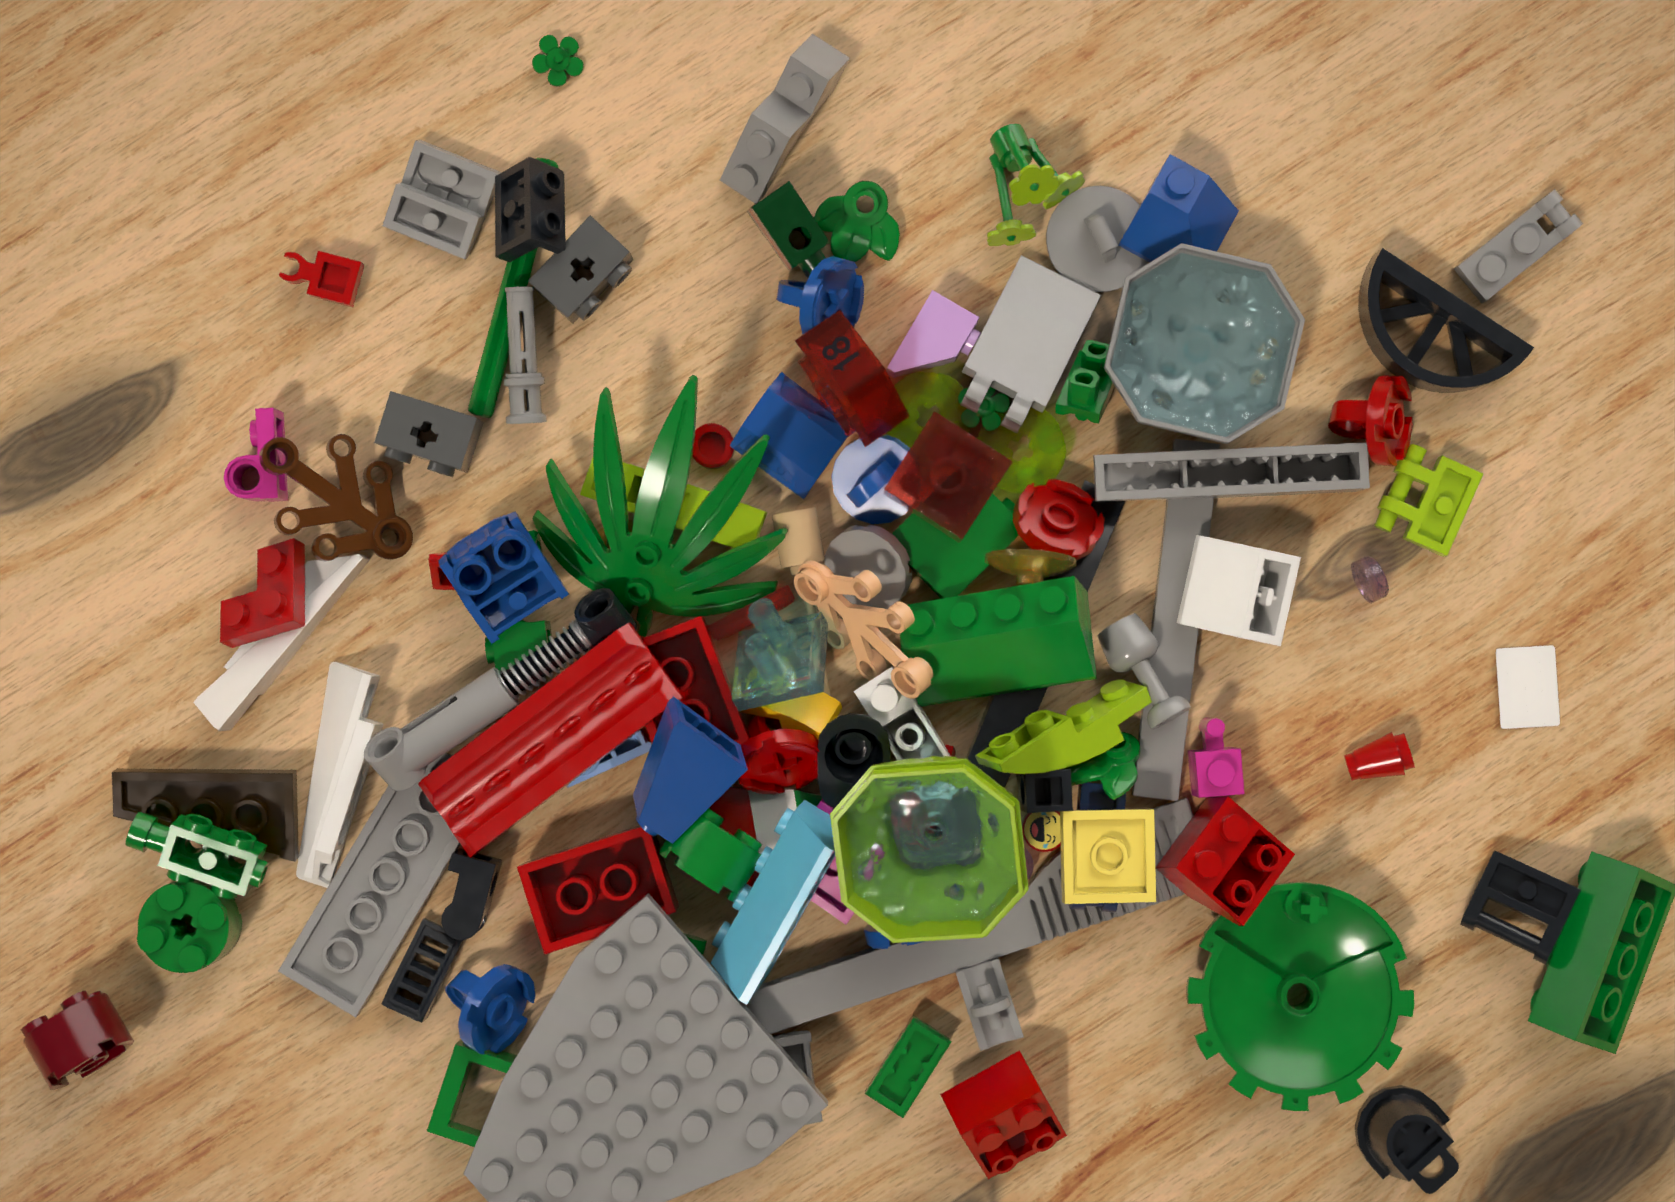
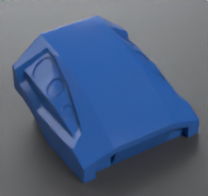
[730,372,855,499]
[438,511,569,644]

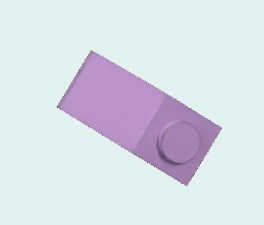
[886,290,981,378]

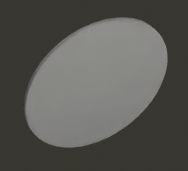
[1046,186,1147,292]

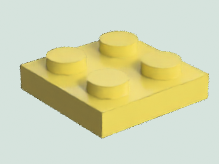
[1060,809,1156,904]

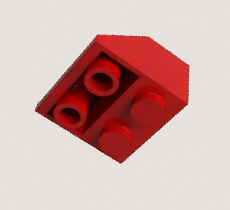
[1155,796,1295,926]
[940,1050,1067,1180]

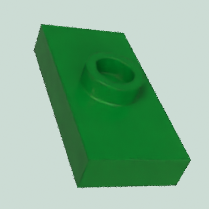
[865,1015,952,1118]

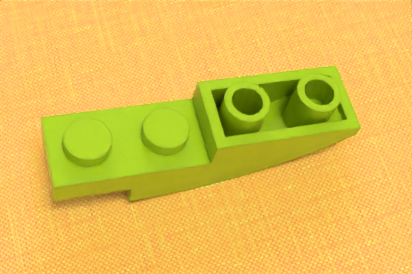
[580,458,767,548]
[975,679,1152,774]

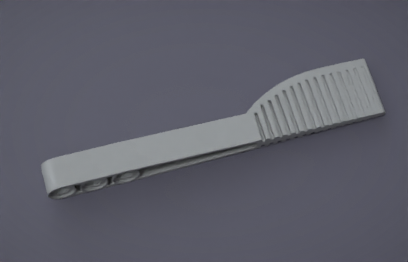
[745,798,1193,1034]

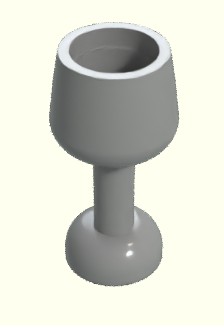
[1097,613,1191,730]

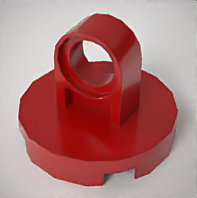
[1328,375,1413,466]
[1013,479,1105,568]

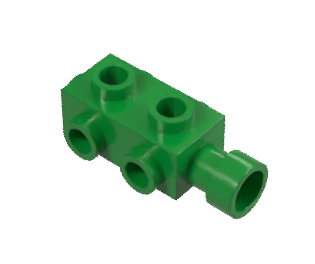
[125,812,269,899]

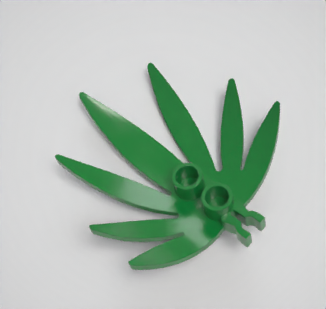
[532,375,788,637]

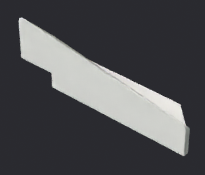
[193,554,370,731]
[296,662,383,888]

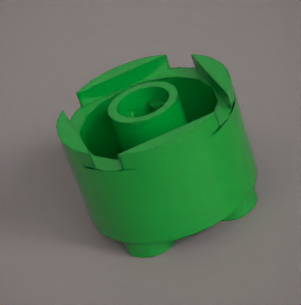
[658,808,763,902]
[137,879,242,973]

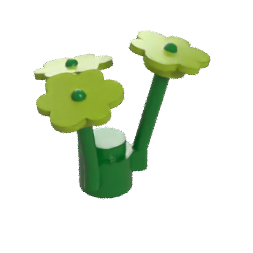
[987,124,1085,246]

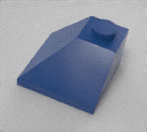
[1118,154,1239,263]

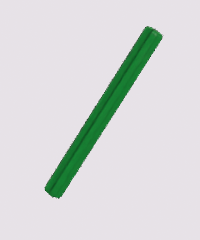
[468,158,559,418]

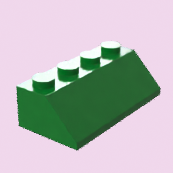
[900,576,1097,707]
[1528,851,1675,1054]

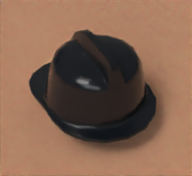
[817,713,891,809]

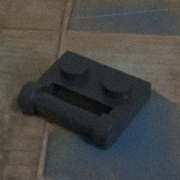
[1460,850,1581,965]

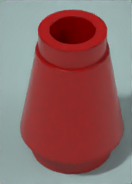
[1344,732,1415,781]

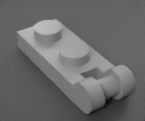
[1454,189,1583,304]

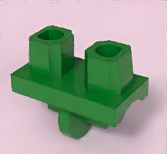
[1055,340,1115,424]

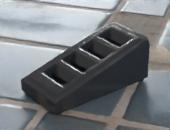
[381,918,463,1023]

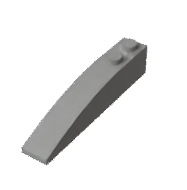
[1093,443,1370,501]

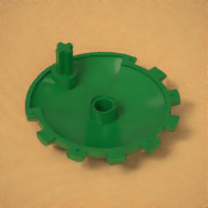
[1186,882,1415,1111]

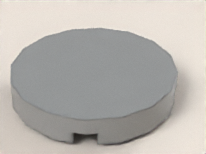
[825,525,912,609]

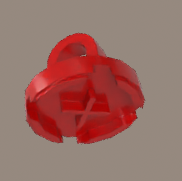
[738,715,820,795]

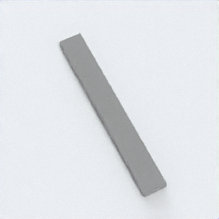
[1132,439,1220,801]

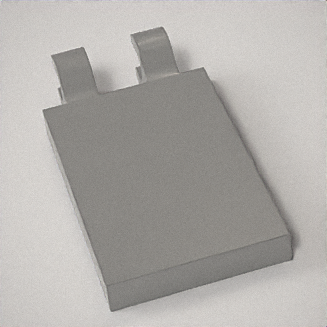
[960,255,1101,433]

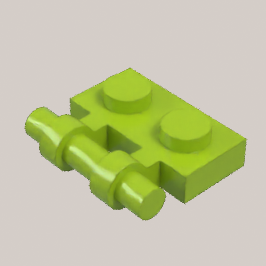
[1374,444,1483,557]

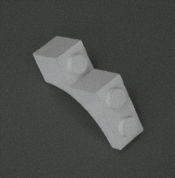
[720,34,850,204]

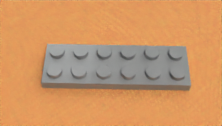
[278,752,460,1017]

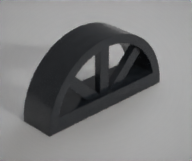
[1358,248,1534,393]

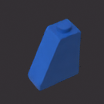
[633,696,748,844]

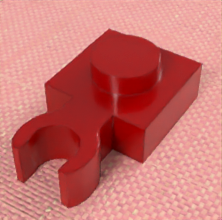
[279,251,365,308]

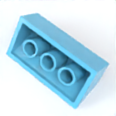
[711,800,835,1005]

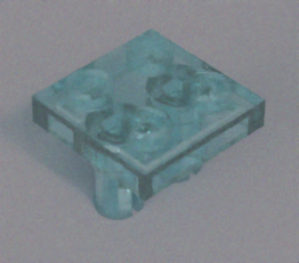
[732,598,828,711]

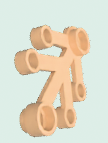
[794,560,933,699]

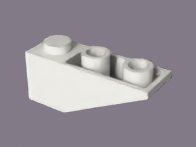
[854,667,965,807]

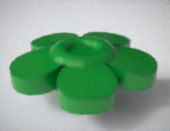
[532,35,584,87]
[958,387,1010,431]

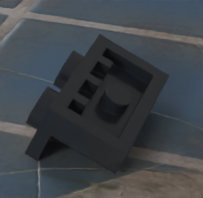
[495,157,566,263]

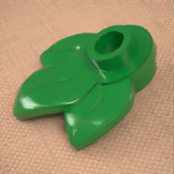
[814,181,900,262]
[1064,732,1140,800]

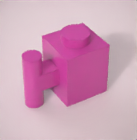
[1187,717,1245,798]

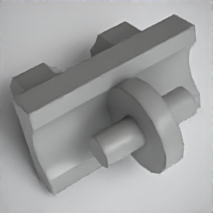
[955,958,1024,1051]

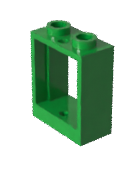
[427,1039,517,1147]

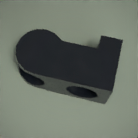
[1016,769,1073,813]
[441,848,502,940]

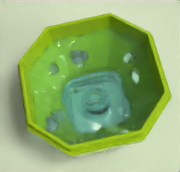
[830,756,1029,943]

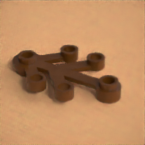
[259,434,413,562]

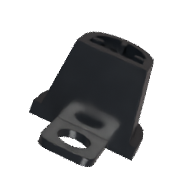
[1354,1085,1459,1194]

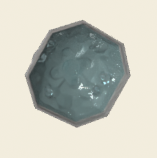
[1104,243,1305,444]

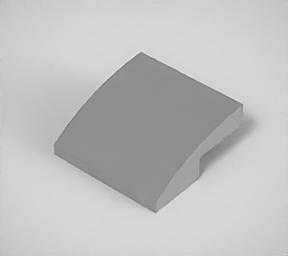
[382,140,502,259]

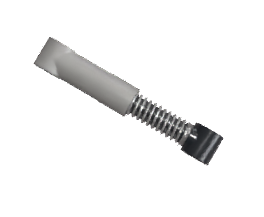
[364,588,637,791]

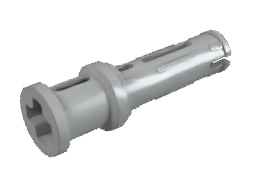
[504,287,547,424]

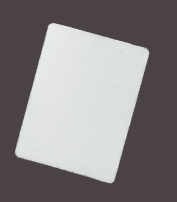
[1496,645,1560,729]

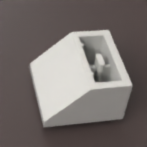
[1176,535,1301,646]

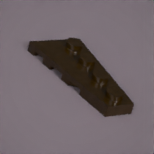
[112,768,299,862]

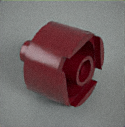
[21,990,134,1090]

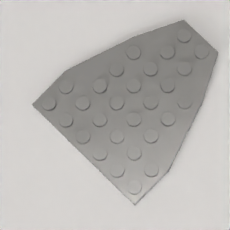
[464,893,828,1202]

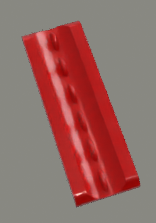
[418,623,684,858]

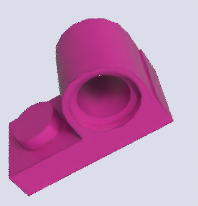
[224,408,288,502]

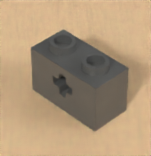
[529,215,634,324]
[374,391,484,477]

